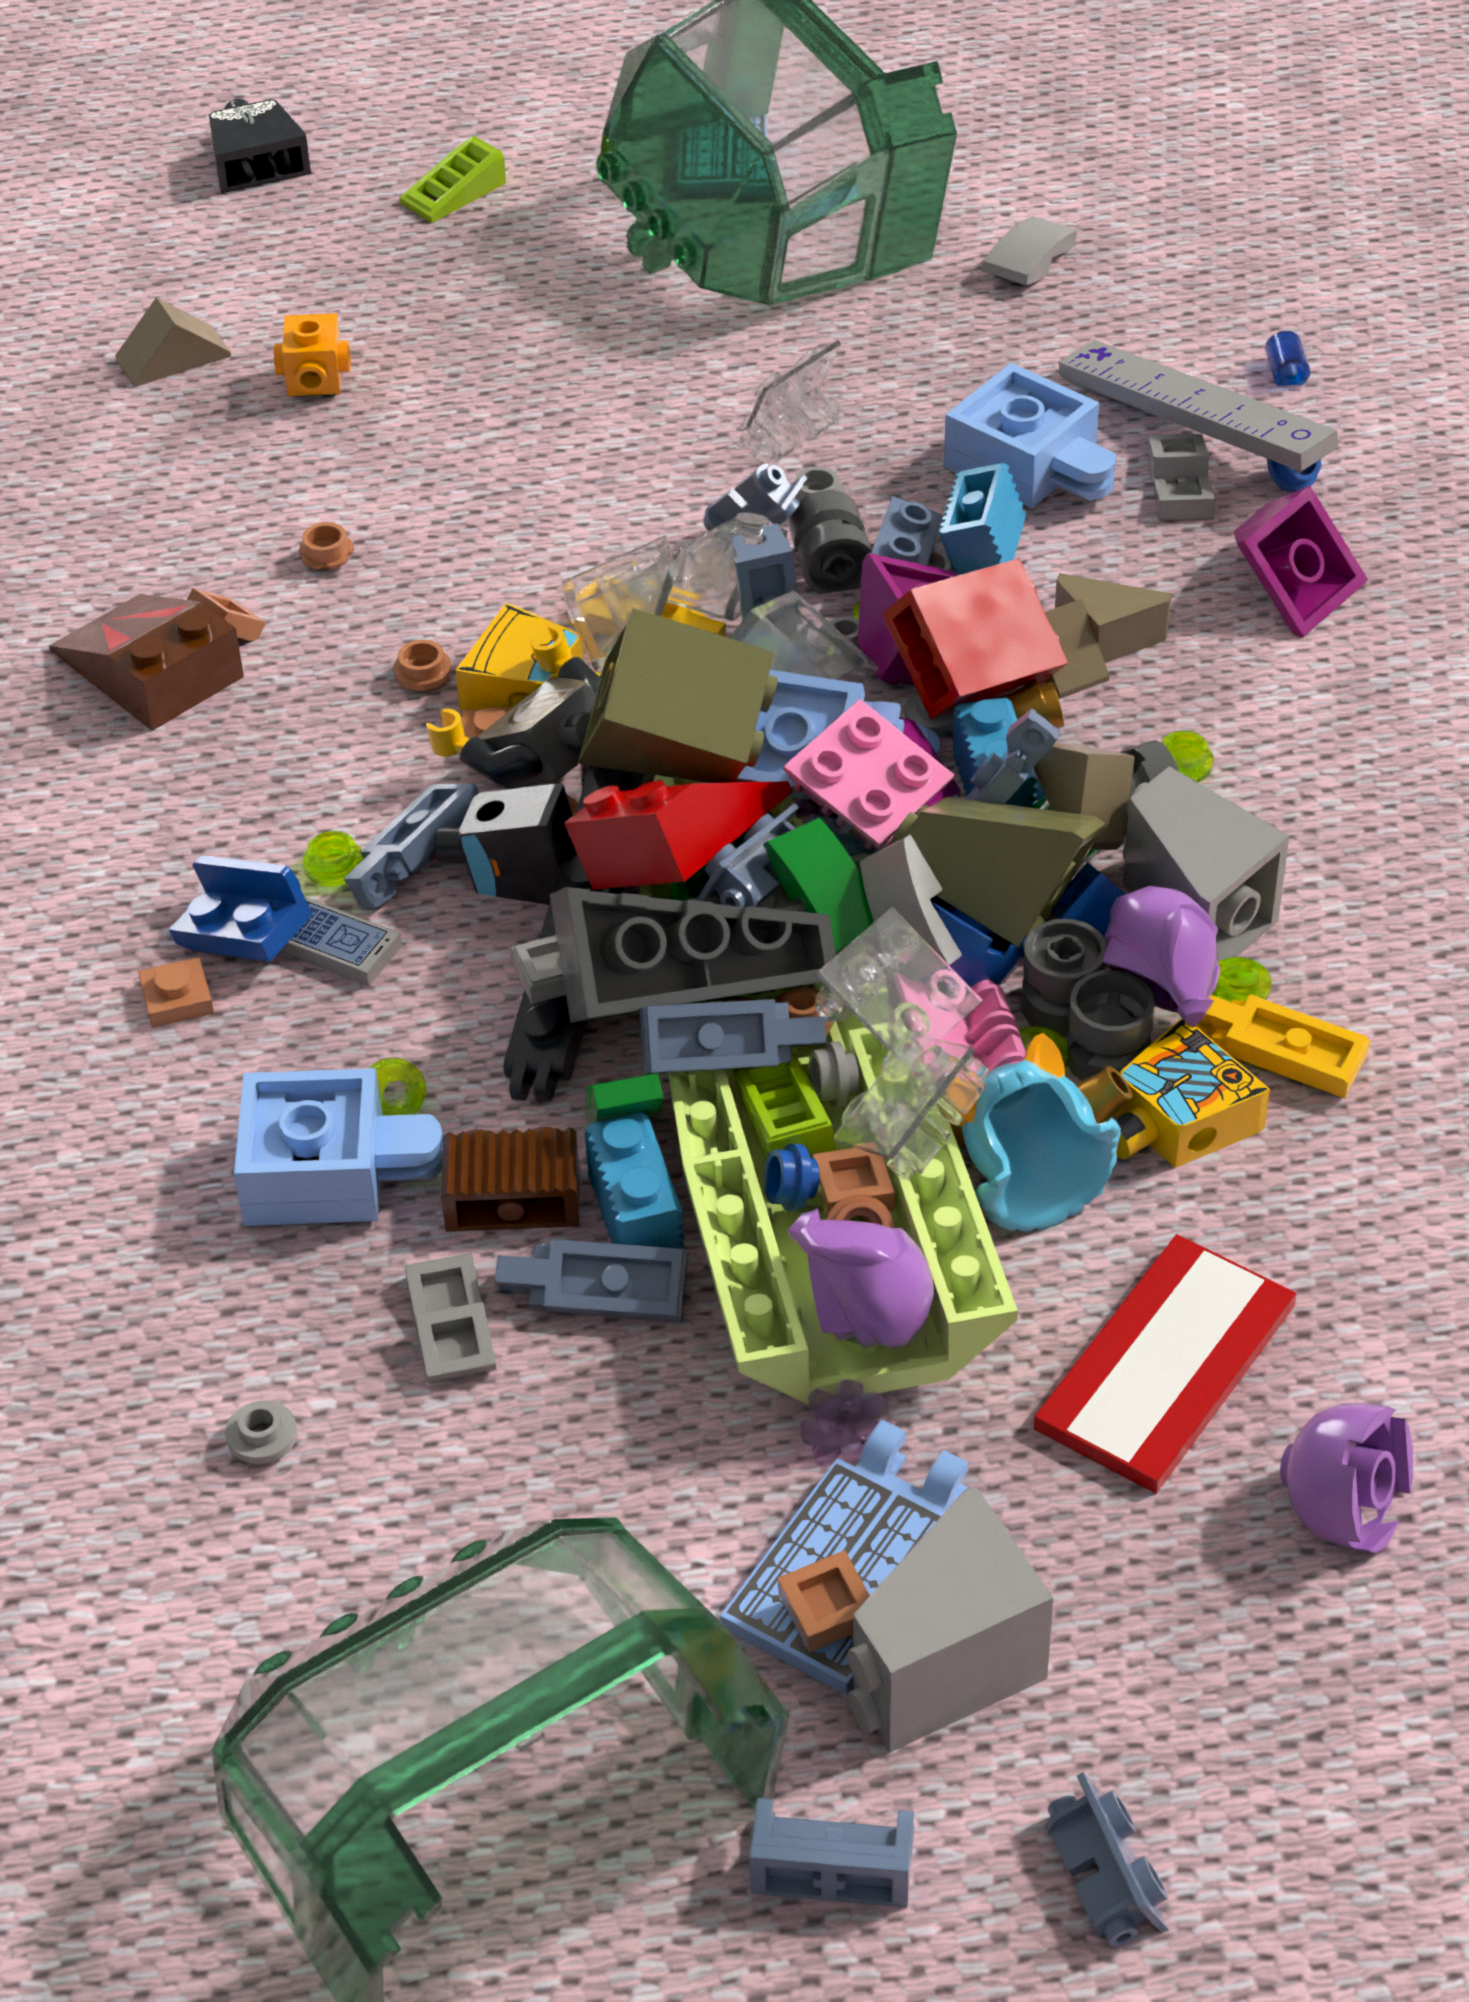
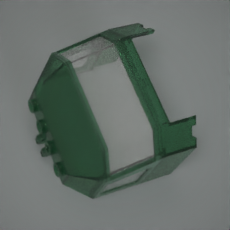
[596,0,957,306]
[211,1517,790,2002]

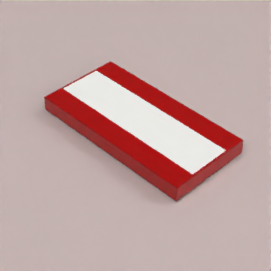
[1033,1234,1297,1494]

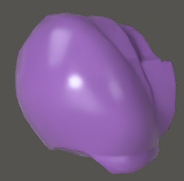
[1102,886,1220,1027]
[787,1208,934,1349]

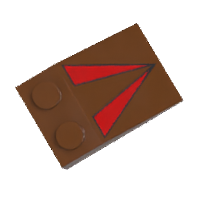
[49,594,244,731]

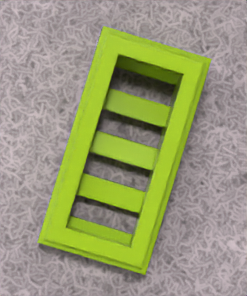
[399,136,506,223]
[733,1053,836,1161]

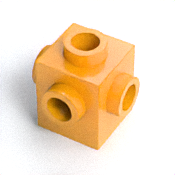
[273,313,351,396]

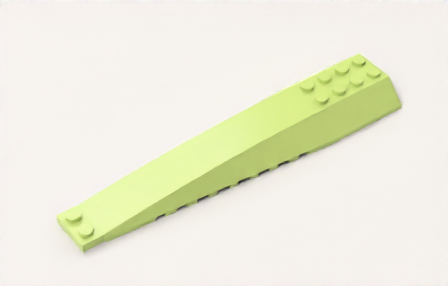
[639,775,1018,1406]

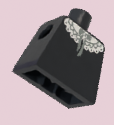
[209,99,311,193]

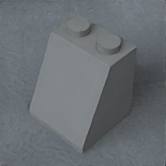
[1123,766,1289,971]
[847,1486,1053,1753]

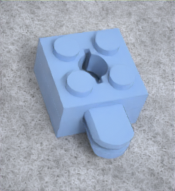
[944,362,1116,509]
[234,1068,443,1226]

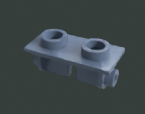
[703,464,808,556]
[871,496,944,565]
[697,803,799,907]
[1046,1772,1169,1947]

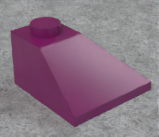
[1234,485,1368,638]
[857,553,958,686]

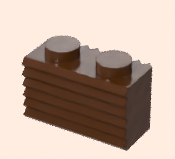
[441,1127,580,1232]

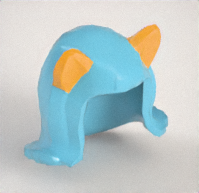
[943,1033,1121,1232]

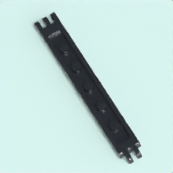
[503,766,655,1101]

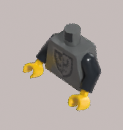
[426,625,600,789]

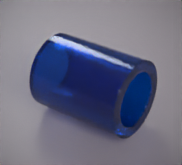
[1265,331,1310,386]

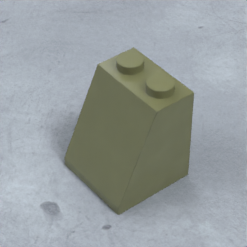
[578,607,778,783]
[891,797,1106,947]

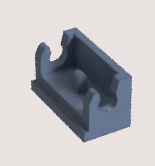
[732,523,806,660]
[749,1798,914,1908]

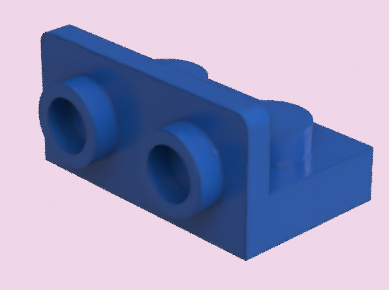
[169,855,313,962]

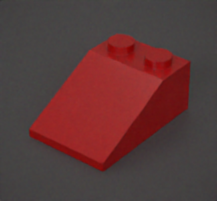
[564,780,792,890]

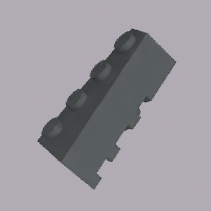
[550,887,840,1023]

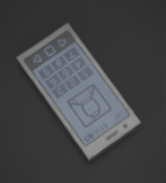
[280,897,402,986]

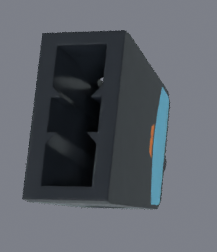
[435,784,573,905]

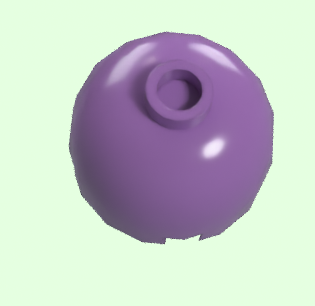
[1280,1403,1413,1553]

